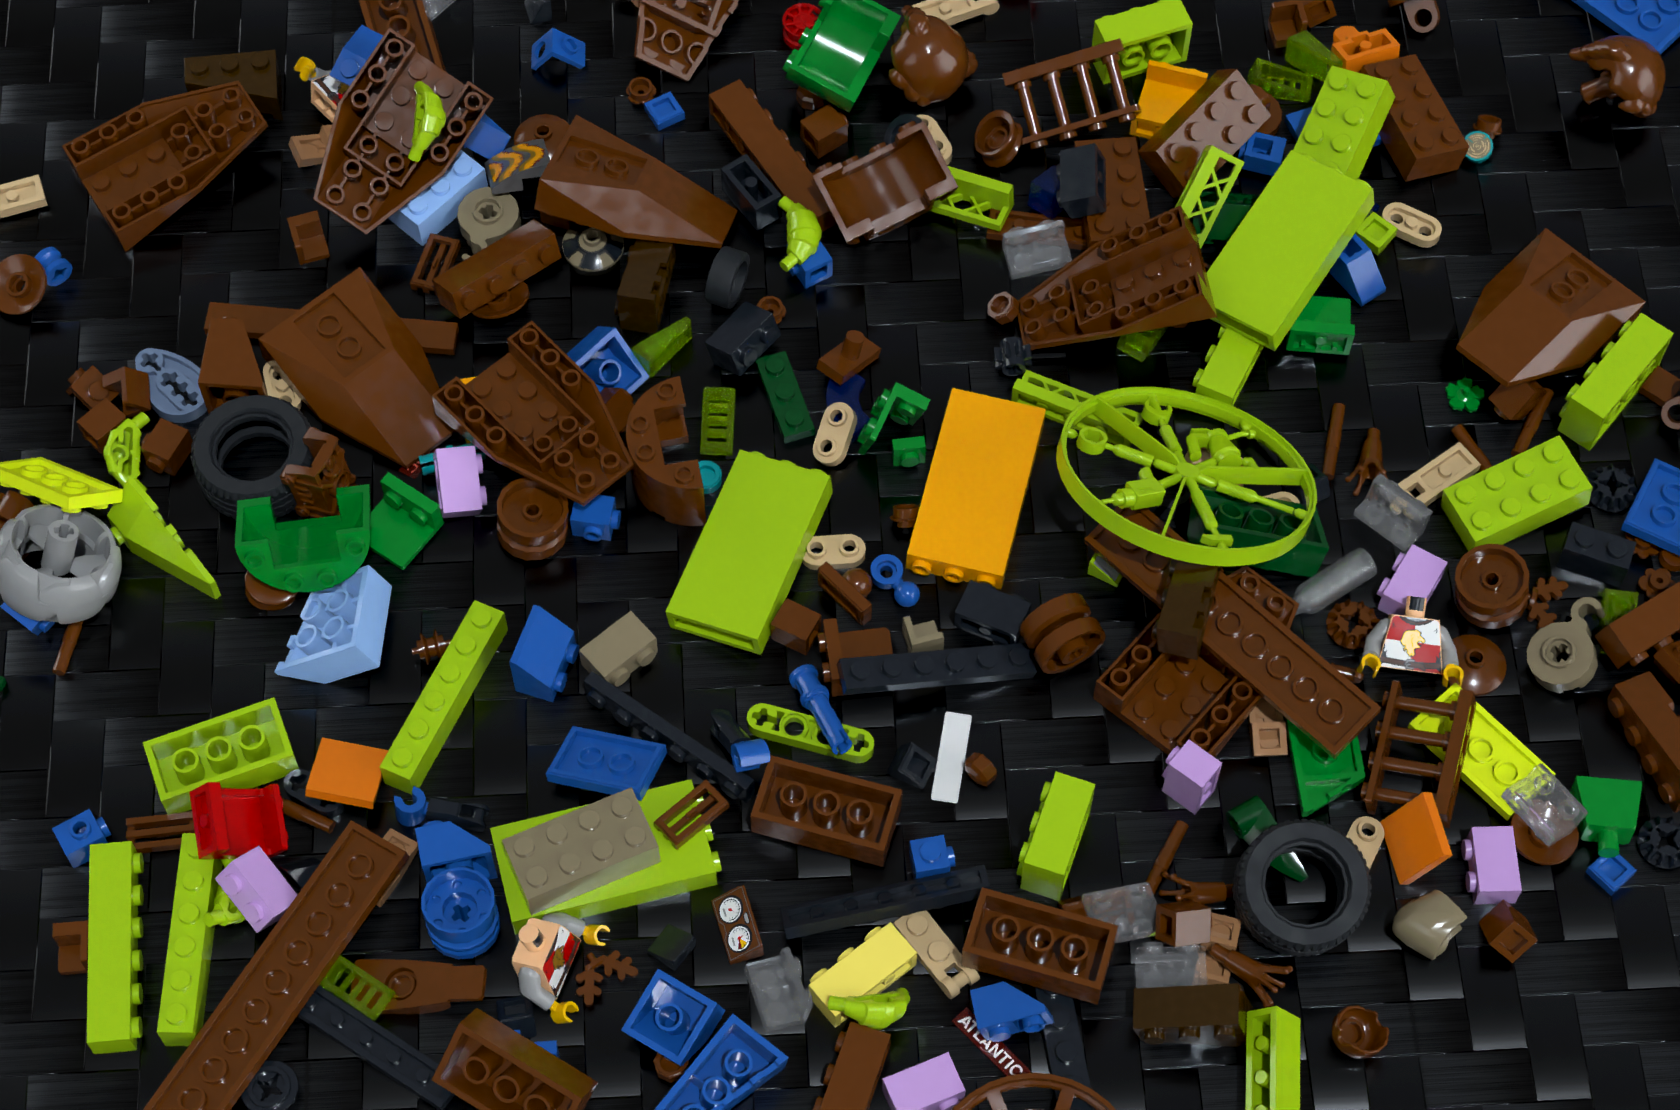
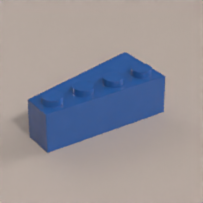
[654,1014,789,1110]

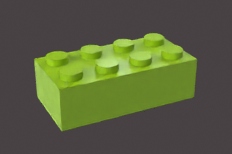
[1293,66,1395,180]
[1557,313,1674,451]
[1441,435,1593,551]
[143,697,299,815]

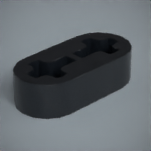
[284,769,345,819]

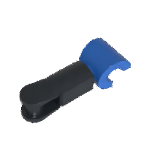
[710,708,770,772]
[394,786,490,832]

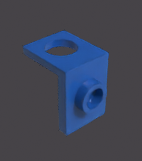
[531,28,585,70]

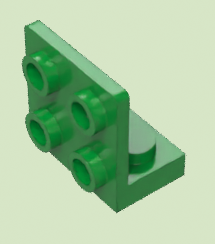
[1286,296,1355,355]
[857,382,931,455]
[369,472,444,570]

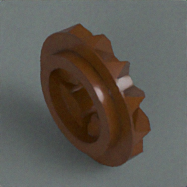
[1326,599,1380,649]

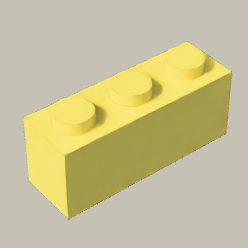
[808,922,917,1028]

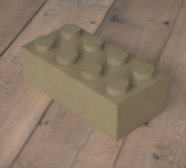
[502,787,661,915]

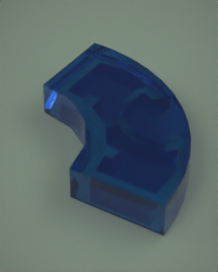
[826,374,870,444]

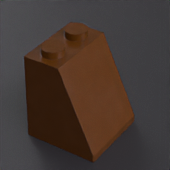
[198,316,267,414]

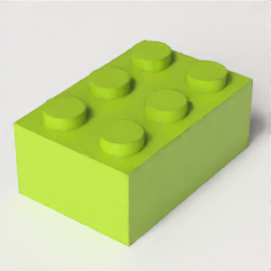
[1092,0,1193,85]
[1017,771,1096,901]

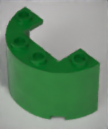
[782,0,901,113]
[235,484,370,593]

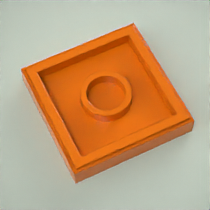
[305,737,389,809]
[1380,792,1453,885]

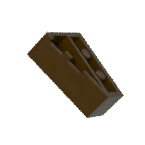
[184,50,283,120]
[1133,983,1253,1047]

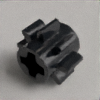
[993,337,1032,376]

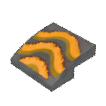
[484,138,550,194]

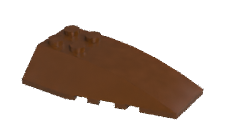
[634,0,739,82]

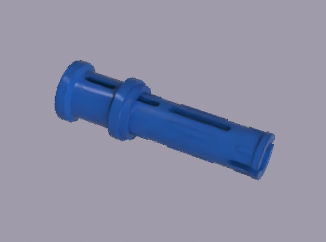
[789,664,852,755]

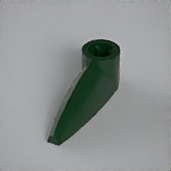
[1226,795,1309,882]

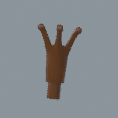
[1345,428,1394,499]
[1159,871,1234,905]
[1209,943,1293,1008]

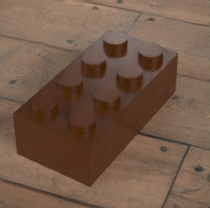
[359,0,446,72]
[1360,54,1469,182]
[1138,69,1271,198]
[1074,136,1150,250]
[750,755,902,867]
[961,887,1119,1005]
[432,1008,598,1110]

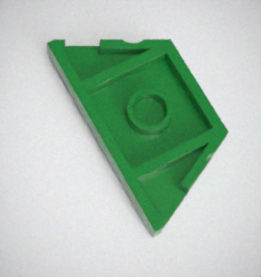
[1283,715,1366,817]

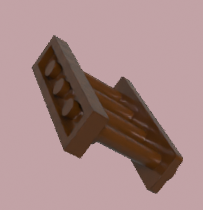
[1002,38,1142,150]
[1361,680,1476,828]

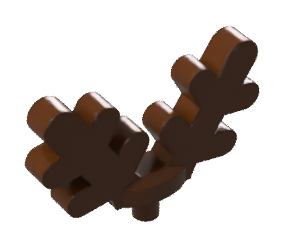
[1527,576,1568,630]
[576,950,638,1007]

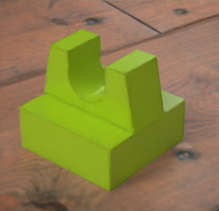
[1355,212,1398,256]

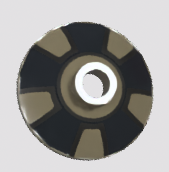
[562,223,624,272]

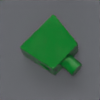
[1569,776,1642,858]

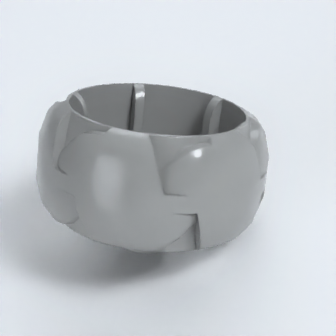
[0,504,122,624]

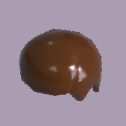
[1332,1005,1390,1059]

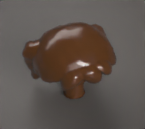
[888,5,978,107]
[1569,35,1666,118]

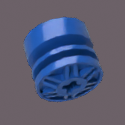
[421,867,500,959]

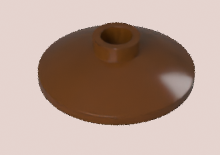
[514,114,570,159]
[0,254,47,315]
[471,281,529,319]
[1442,634,1507,696]
[1510,801,1579,865]

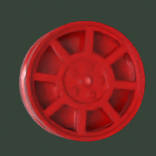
[782,3,821,50]

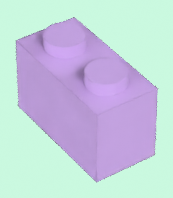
[433,445,487,518]
[1377,544,1448,615]
[1162,739,1222,815]
[1461,826,1522,904]
[215,846,297,933]
[882,1052,966,1110]

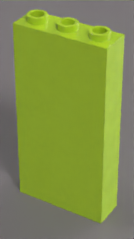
[1207,150,1374,351]
[665,450,833,655]
[490,779,722,935]

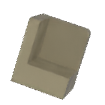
[902,616,944,653]

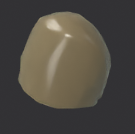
[1392,889,1467,960]

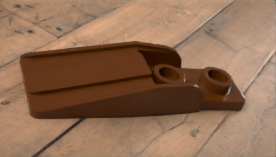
[349,959,487,1014]

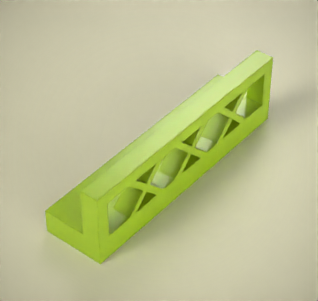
[1175,145,1245,249]
[929,166,1014,232]
[1011,370,1143,447]

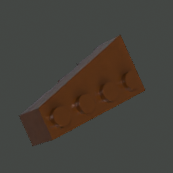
[1607,671,1680,813]

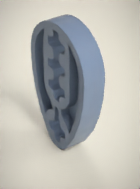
[135,348,207,423]

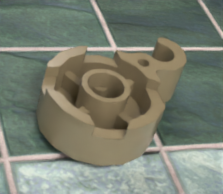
[457,187,521,261]
[1527,597,1605,693]

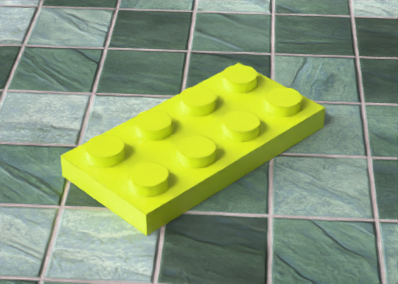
[0,457,123,513]
[1408,683,1556,821]

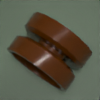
[497,476,569,561]
[1455,544,1529,629]
[1019,593,1106,674]

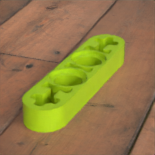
[747,703,874,763]

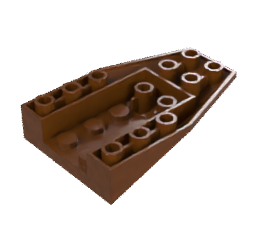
[313,27,494,235]
[62,80,268,252]
[534,115,738,249]
[1017,205,1217,350]
[1456,228,1646,387]
[258,267,457,469]
[432,320,634,506]
[1093,565,1299,758]

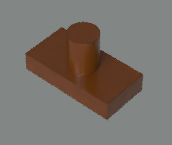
[816,330,881,385]

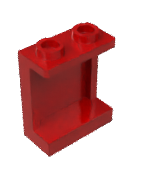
[189,782,288,859]

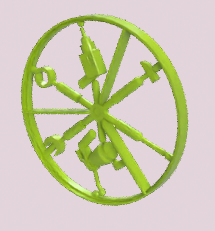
[1056,387,1317,567]

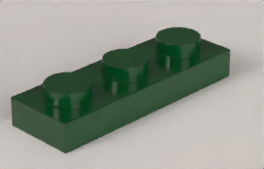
[755,351,815,444]

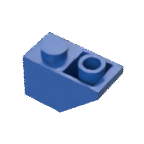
[1329,233,1386,307]
[970,981,1054,1042]

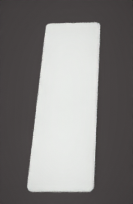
[931,712,972,803]

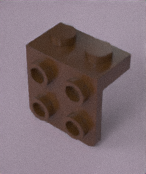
[817,618,893,697]

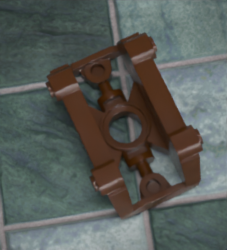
[279,427,357,518]

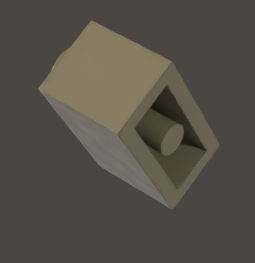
[579,611,658,687]

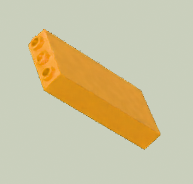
[906,388,1046,589]

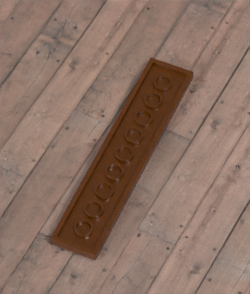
[1084,506,1381,759]
[143,820,409,1110]

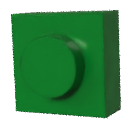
[892,436,926,467]

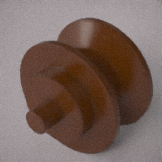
[411,629,451,665]

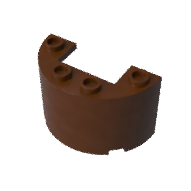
[813,121,958,245]
[626,376,706,526]

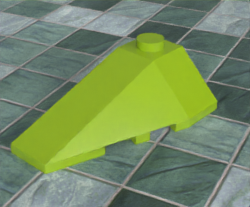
[107,477,221,599]

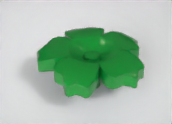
[1445,377,1485,413]

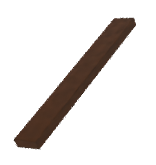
[204,302,459,355]

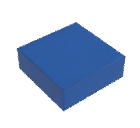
[644,91,685,131]
[1586,854,1637,896]

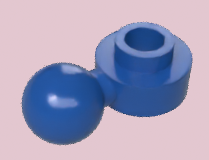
[870,554,920,607]

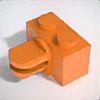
[1330,26,1400,73]

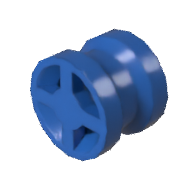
[34,247,73,286]

